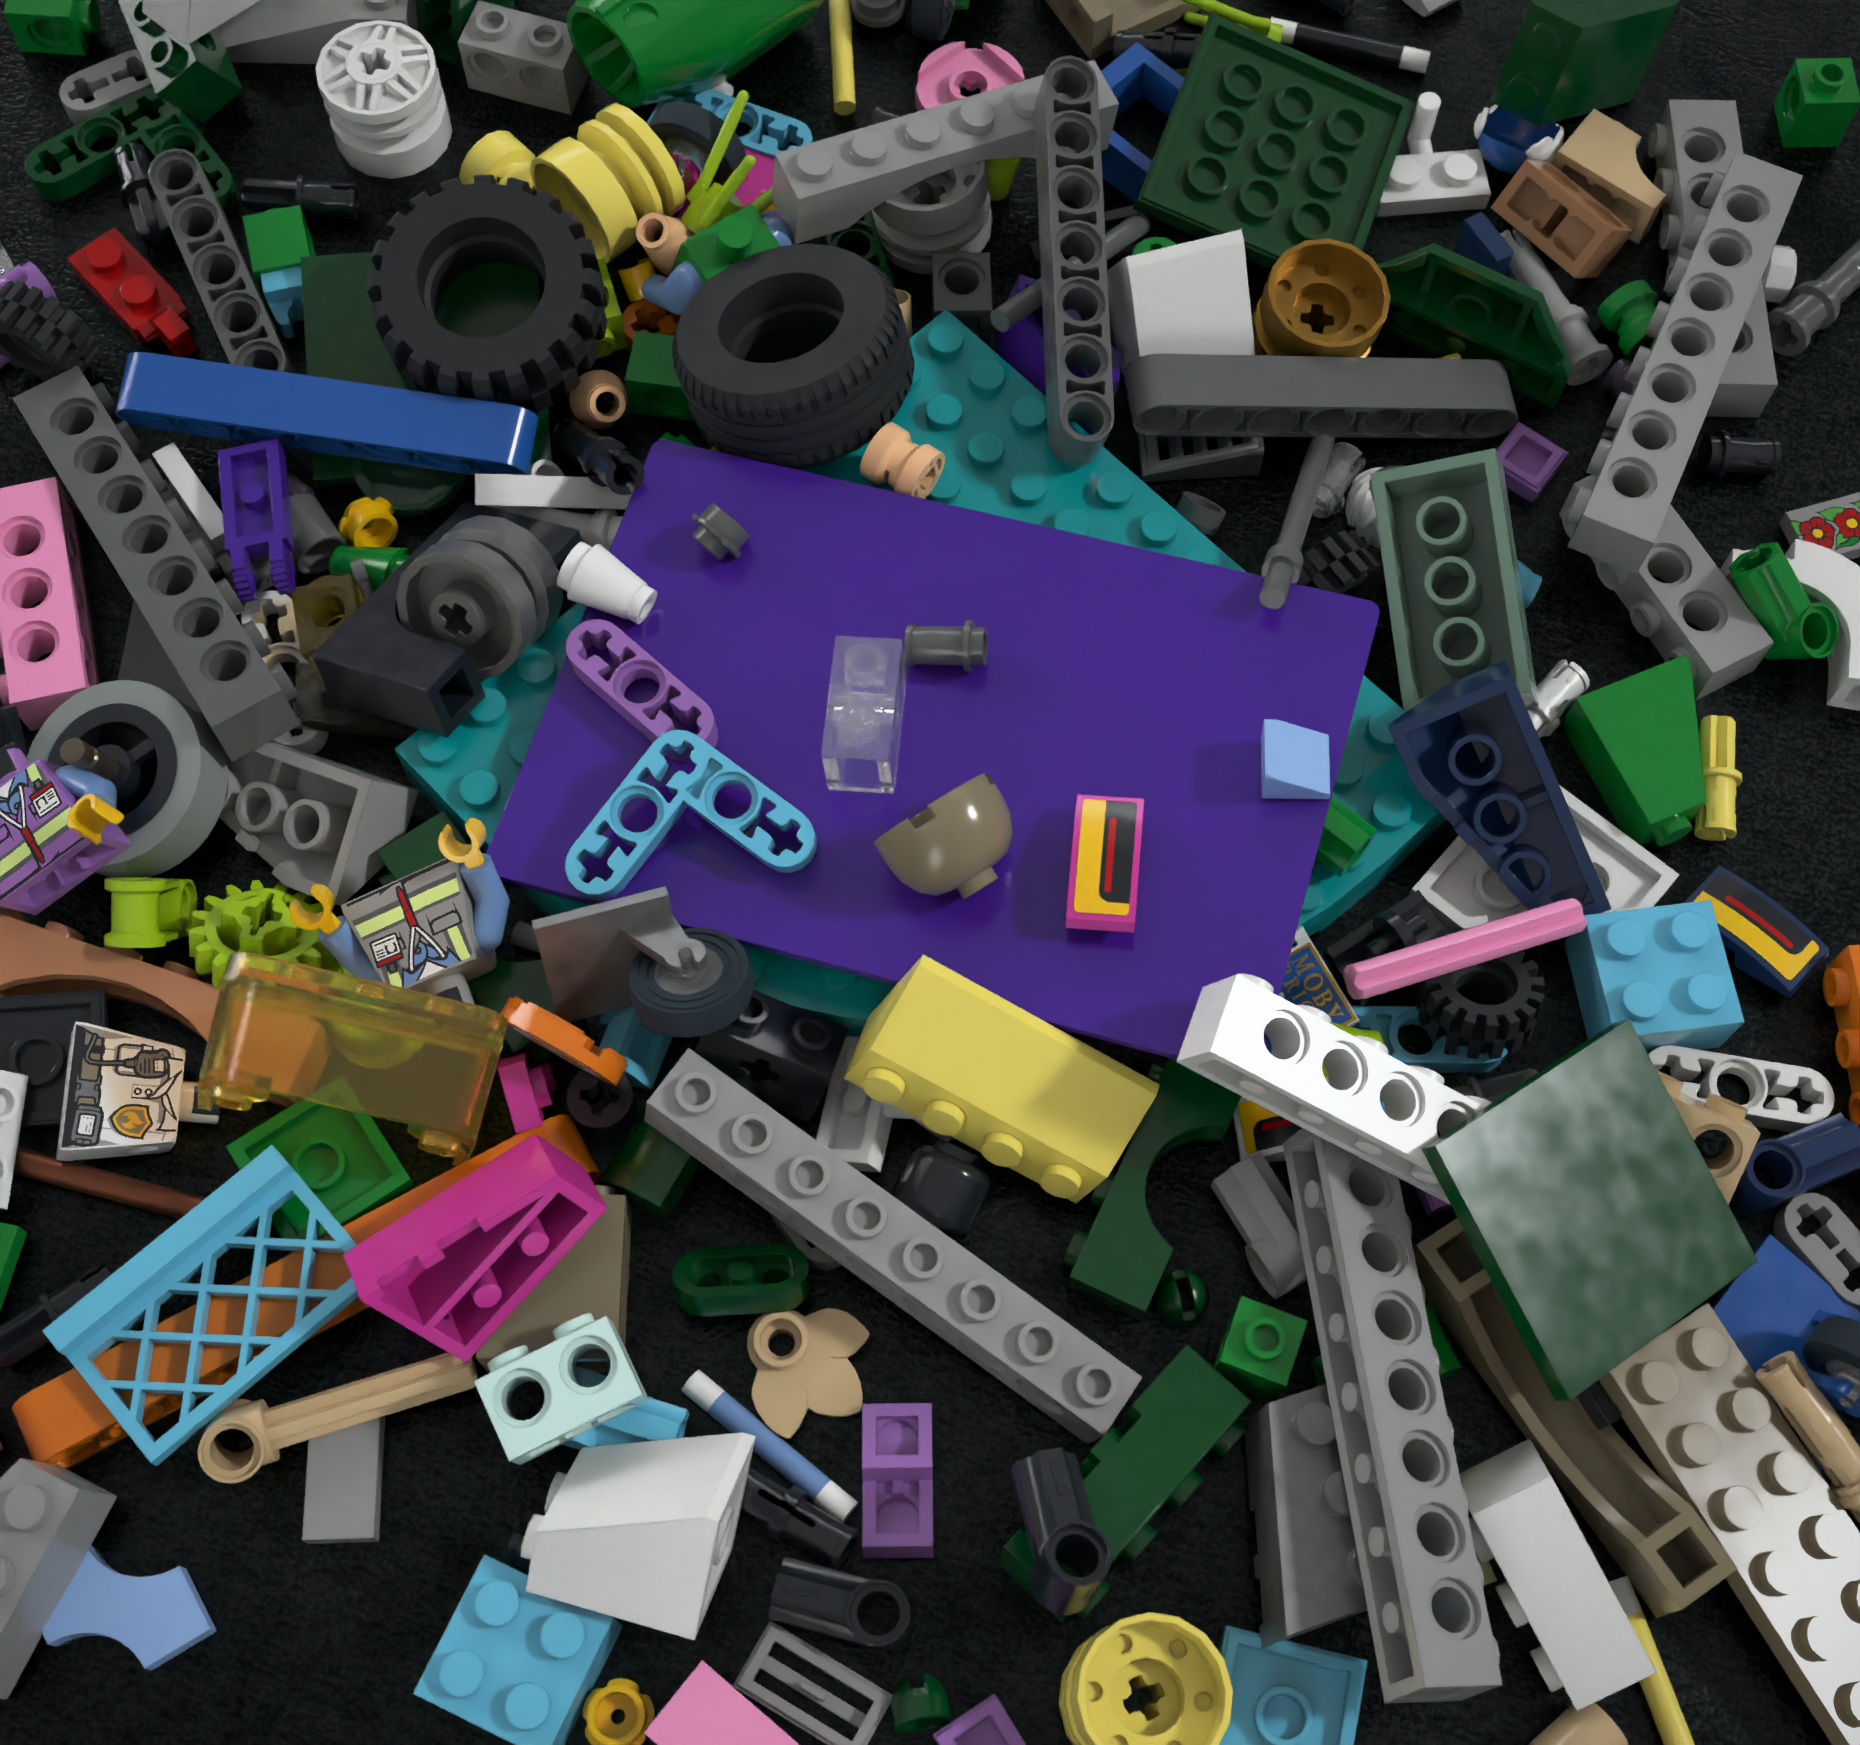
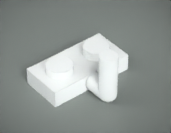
[1376,92,1491,217]
[816,1036,954,1172]

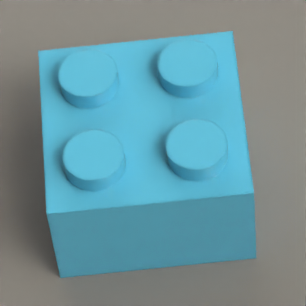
[1564,900,1744,1054]
[413,1554,623,1745]

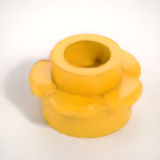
[338,497,398,547]
[582,1678,655,1745]

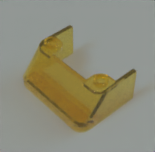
[198,952,508,1166]

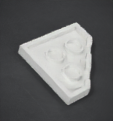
[1408,785,1679,933]

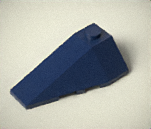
[1387,660,1612,915]

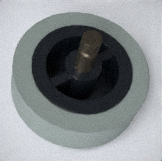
[26,680,228,878]

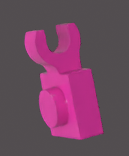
[498,1053,557,1134]

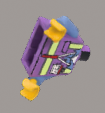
[0,748,131,915]

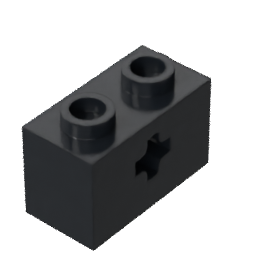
[695,989,849,1122]

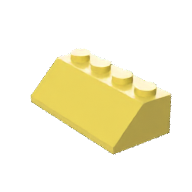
[843,955,1160,1203]

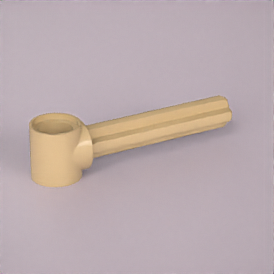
[198,1352,478,1483]

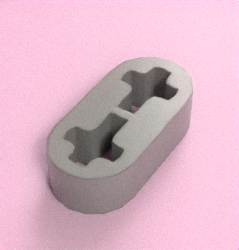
[59,49,153,125]
[1773,1193,1860,1311]

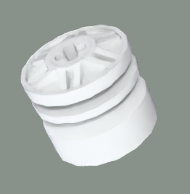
[315,20,452,179]

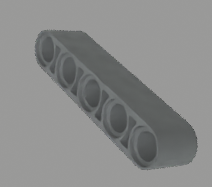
[148,148,296,374]

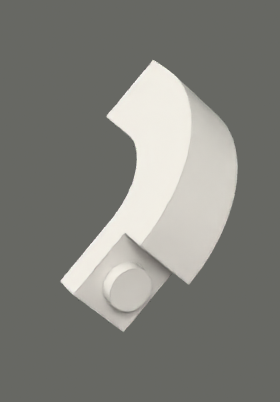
[1720,539,1860,711]

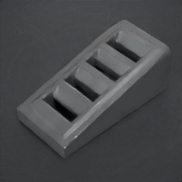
[1136,431,1264,482]

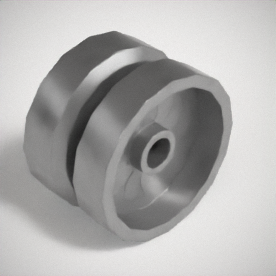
[396,515,564,680]

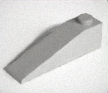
[217,0,418,64]
[219,741,419,905]

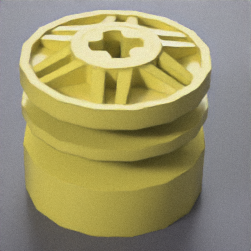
[530,103,686,263]
[1059,1612,1233,1745]

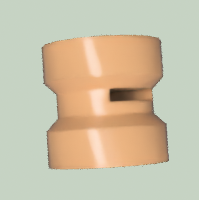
[860,422,945,499]

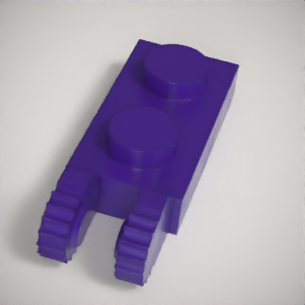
[218,438,296,603]

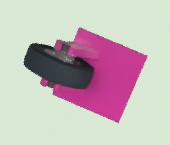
[648,102,774,218]

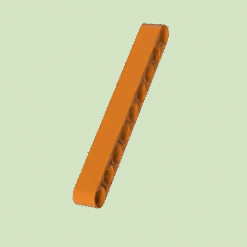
[11,1114,601,1469]

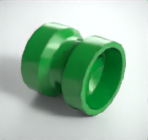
[1597,280,1657,362]

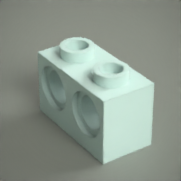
[474,1313,649,1465]

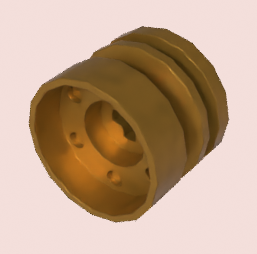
[1252,238,1391,357]

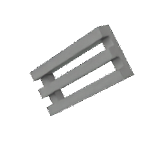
[733,1621,892,1745]

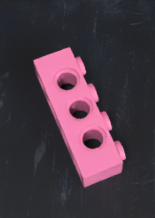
[0,477,100,731]

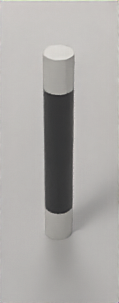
[1271,17,1431,74]

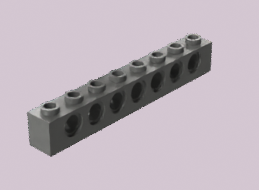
[12,365,300,762]

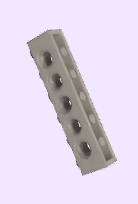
[1647,100,1778,418]

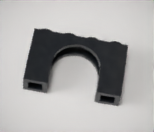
[311,501,583,738]

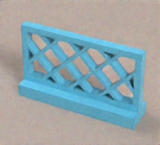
[43,1145,359,1466]

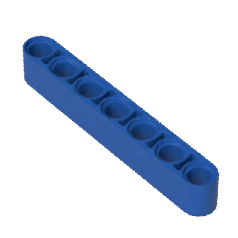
[115,352,539,475]

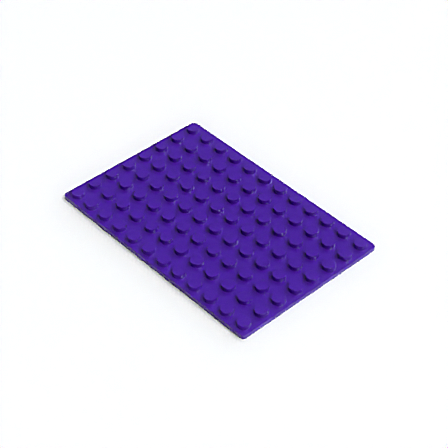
[486,440,1380,1060]

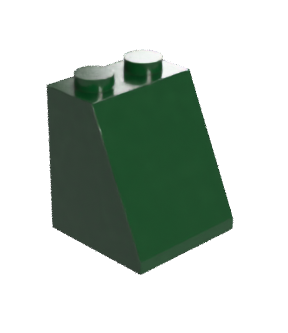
[1489,0,1680,127]

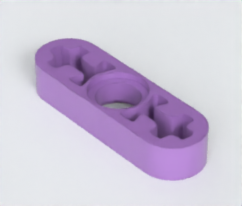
[566,619,718,763]

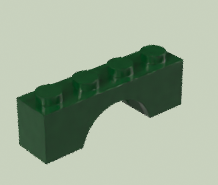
[377,811,590,1068]
[1062,1055,1241,1321]

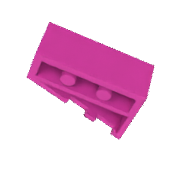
[343,1133,608,1363]

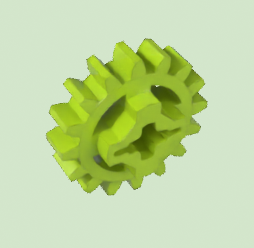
[188,880,333,998]

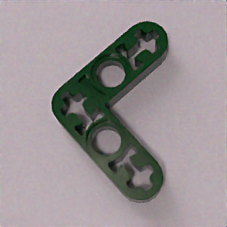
[25,88,239,216]

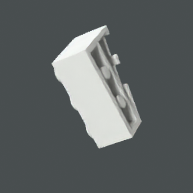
[1459,1439,1657,1711]

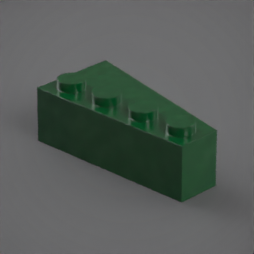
[998,1344,1251,1624]

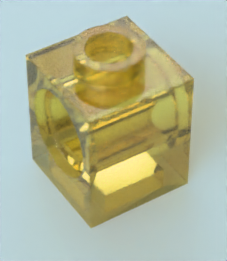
[291,574,364,680]

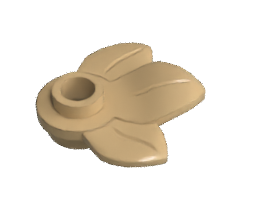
[747,1308,870,1439]

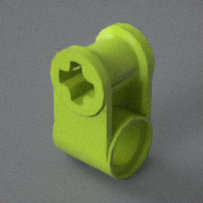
[104,877,197,948]

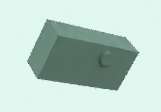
[1370,448,1539,712]

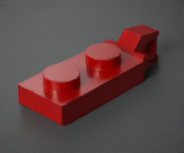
[67,227,199,358]

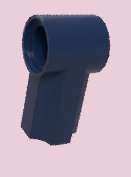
[1730,1113,1860,1215]

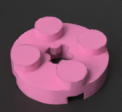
[915,41,1025,111]

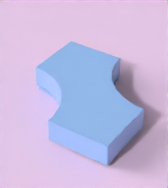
[41,1545,217,1671]

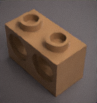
[1491,160,1634,278]

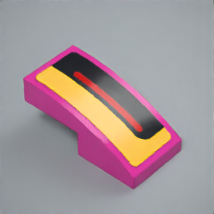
[1066,794,1144,933]

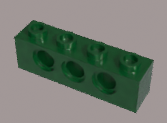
[118,0,243,124]

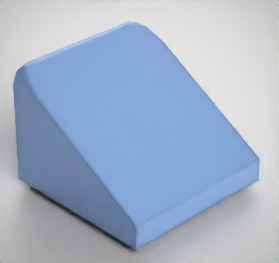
[1261,719,1330,799]

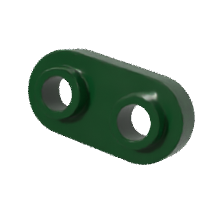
[672,1244,811,1316]

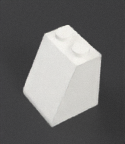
[1107,229,1255,373]
[521,1432,756,1640]

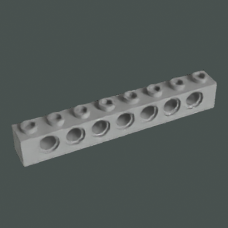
[1566,151,1803,574]
[644,1048,1142,1444]
[1283,1128,1503,1703]

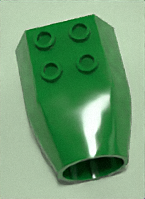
[567,0,823,108]

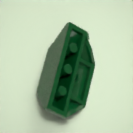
[1378,243,1573,409]

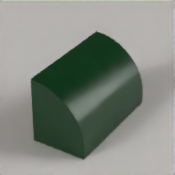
[597,1069,702,1223]

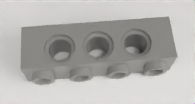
[1559,475,1774,701]

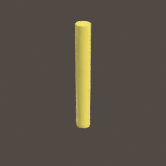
[828,0,856,115]

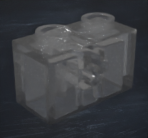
[821,635,907,794]

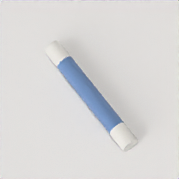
[682,1370,858,1523]

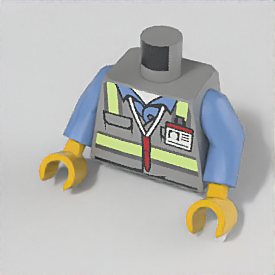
[289,818,510,1027]

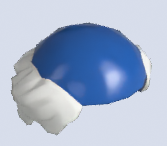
[1474,105,1564,175]

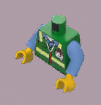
[618,190,799,315]

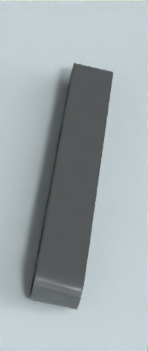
[1034,56,1115,466]
[1123,354,1519,439]

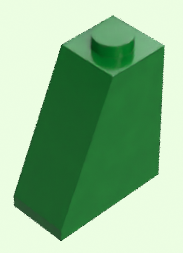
[1561,655,1706,847]

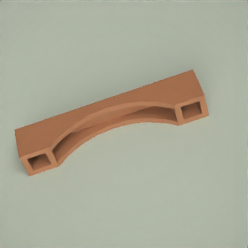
[0,907,335,1108]

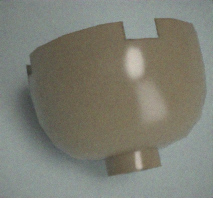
[873,772,1012,899]

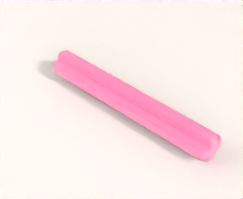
[1343,898,1587,1000]

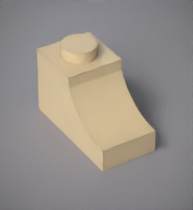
[1553,109,1666,244]

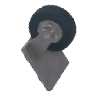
[532,886,753,1038]

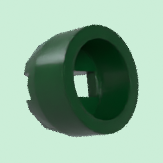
[1153,1270,1210,1328]
[891,1673,952,1733]

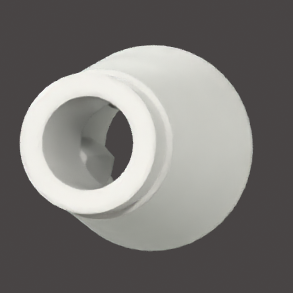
[557,542,657,624]

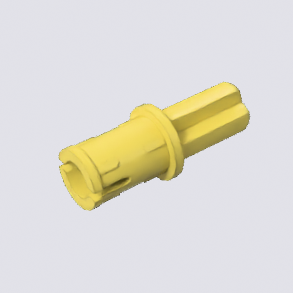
[1694,715,1742,841]

